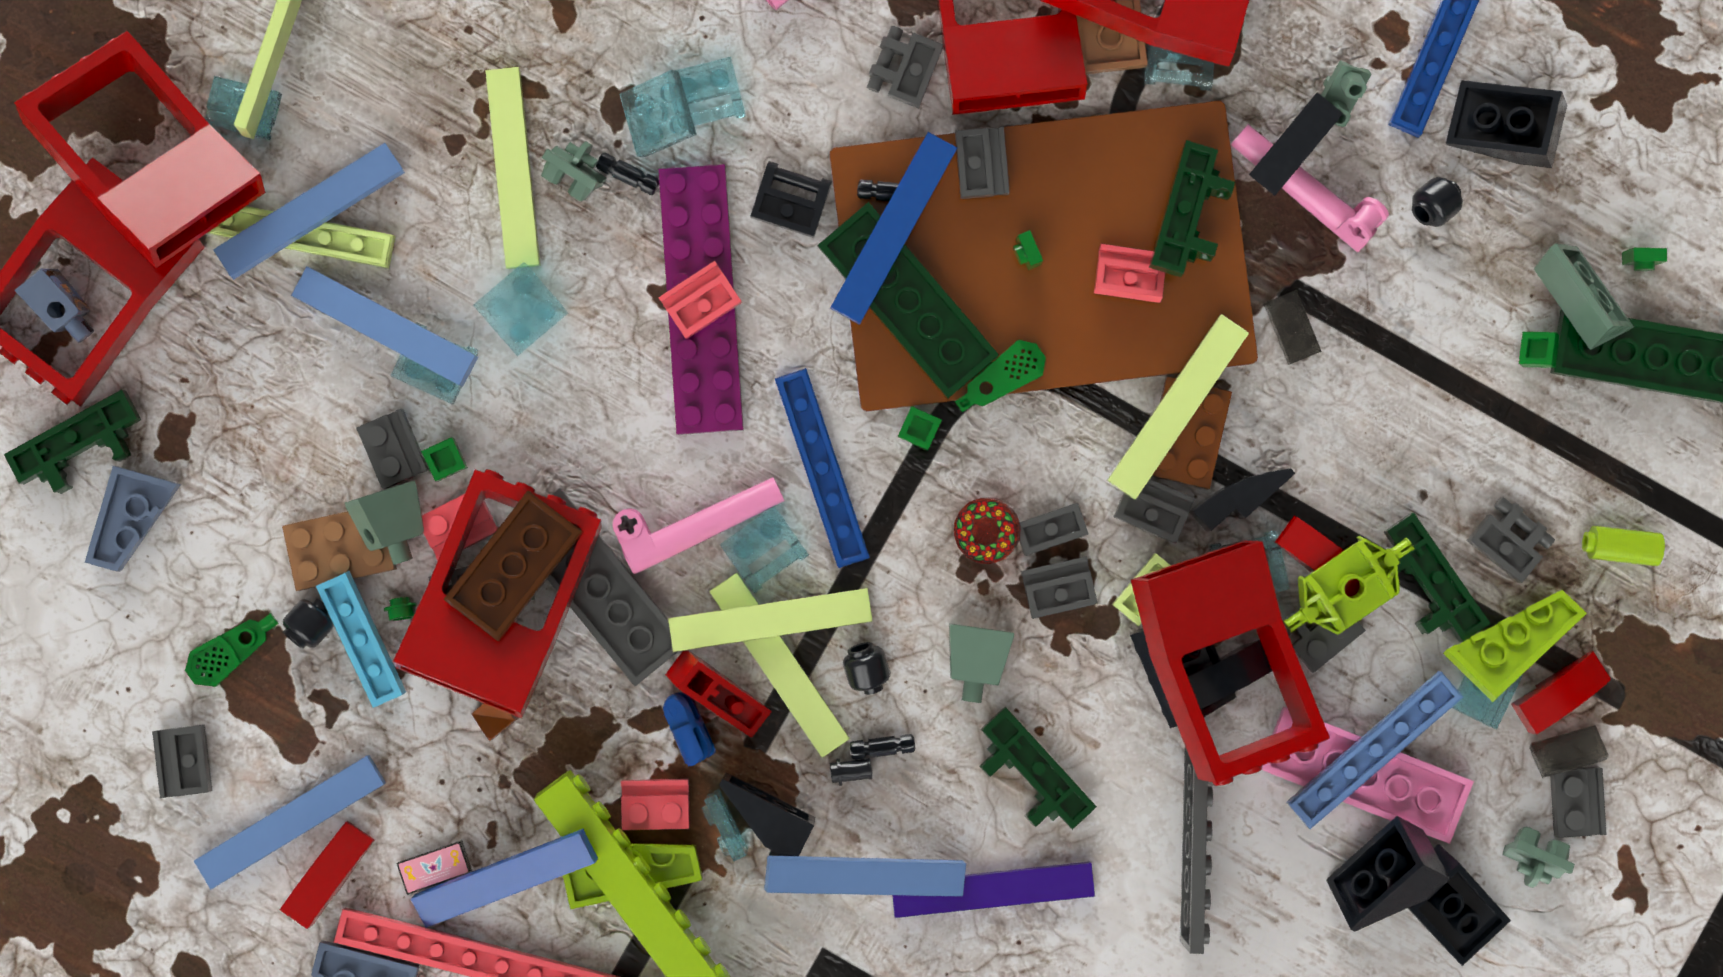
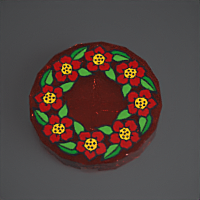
[954,497,1021,564]

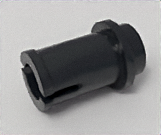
[830,758,872,786]

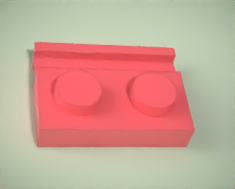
[1094,244,1165,303]
[658,261,742,339]
[422,494,498,561]
[621,779,690,830]

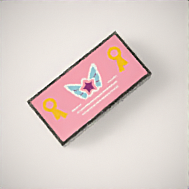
[396,840,473,895]

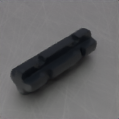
[596,153,659,195]
[857,179,899,202]
[850,734,916,760]

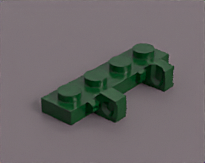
[1149,140,1235,277]
[4,389,141,494]
[1384,513,1490,642]
[979,707,1097,830]

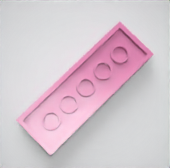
[1262,706,1474,844]

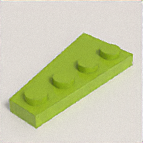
[1443,590,1587,702]
[563,843,703,910]

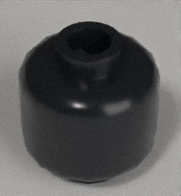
[1412,177,1463,227]
[283,599,334,649]
[843,642,891,695]

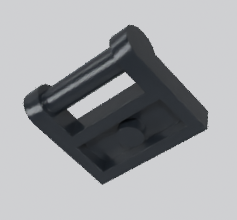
[750,161,832,238]

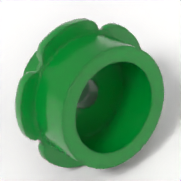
[384,597,417,621]

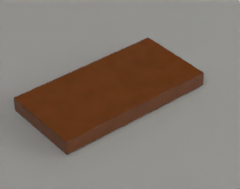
[444,491,583,641]

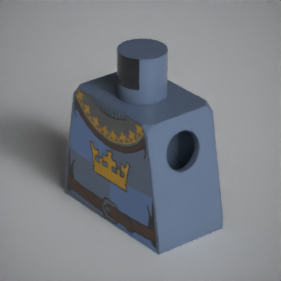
[15,269,94,343]

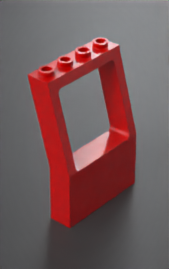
[937,0,1087,115]
[1040,0,1249,67]
[14,31,266,268]
[0,157,205,407]
[393,469,602,719]
[1131,540,1330,786]

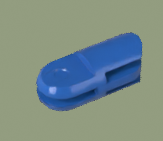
[663,692,716,766]

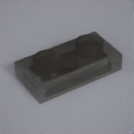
[1264,290,1322,365]
[1529,725,1609,778]

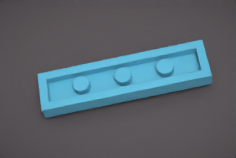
[316,571,406,708]

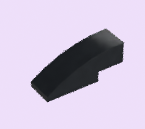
[1249,92,1343,196]
[1189,468,1295,531]
[1187,640,1272,709]

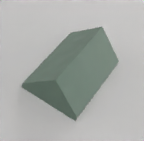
[1534,243,1634,350]

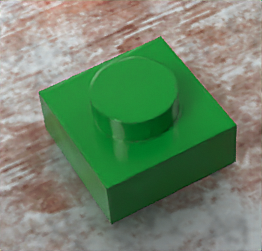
[1013,230,1043,271]
[1622,247,1667,271]
[1519,332,1560,368]
[898,406,942,451]
[421,437,468,482]

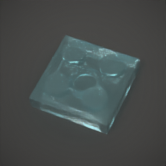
[619,70,697,157]
[473,262,569,356]

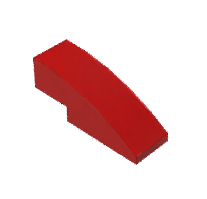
[1274,516,1360,596]
[1511,651,1611,735]
[279,821,375,929]

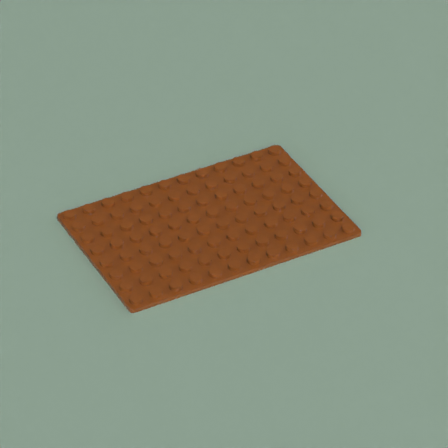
[830,101,1258,412]

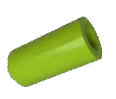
[1582,526,1665,566]

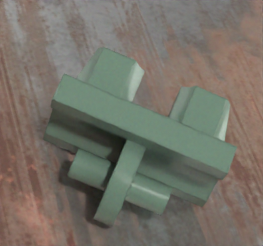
[1321,60,1372,127]
[541,141,607,202]
[1502,827,1575,888]

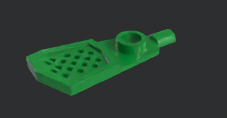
[955,340,1046,412]
[185,613,279,687]

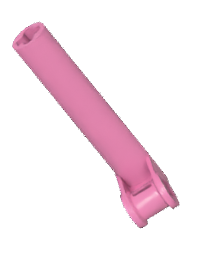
[1231,124,1389,253]
[612,477,785,575]

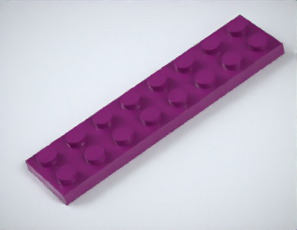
[658,164,744,435]

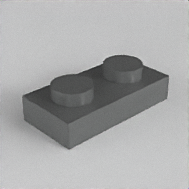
[1014,503,1089,556]

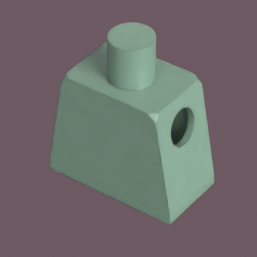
[345,480,424,565]
[949,623,1014,703]

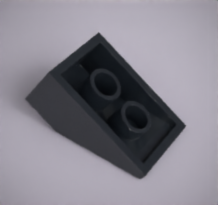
[1446,80,1567,168]
[719,772,816,856]
[1326,816,1450,932]
[1407,844,1511,966]

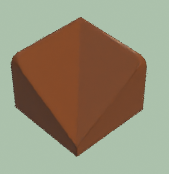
[472,703,519,741]

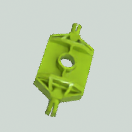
[1283,536,1414,635]

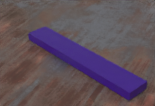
[892,861,1095,918]

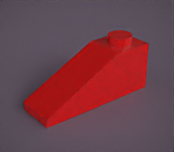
[665,650,772,738]

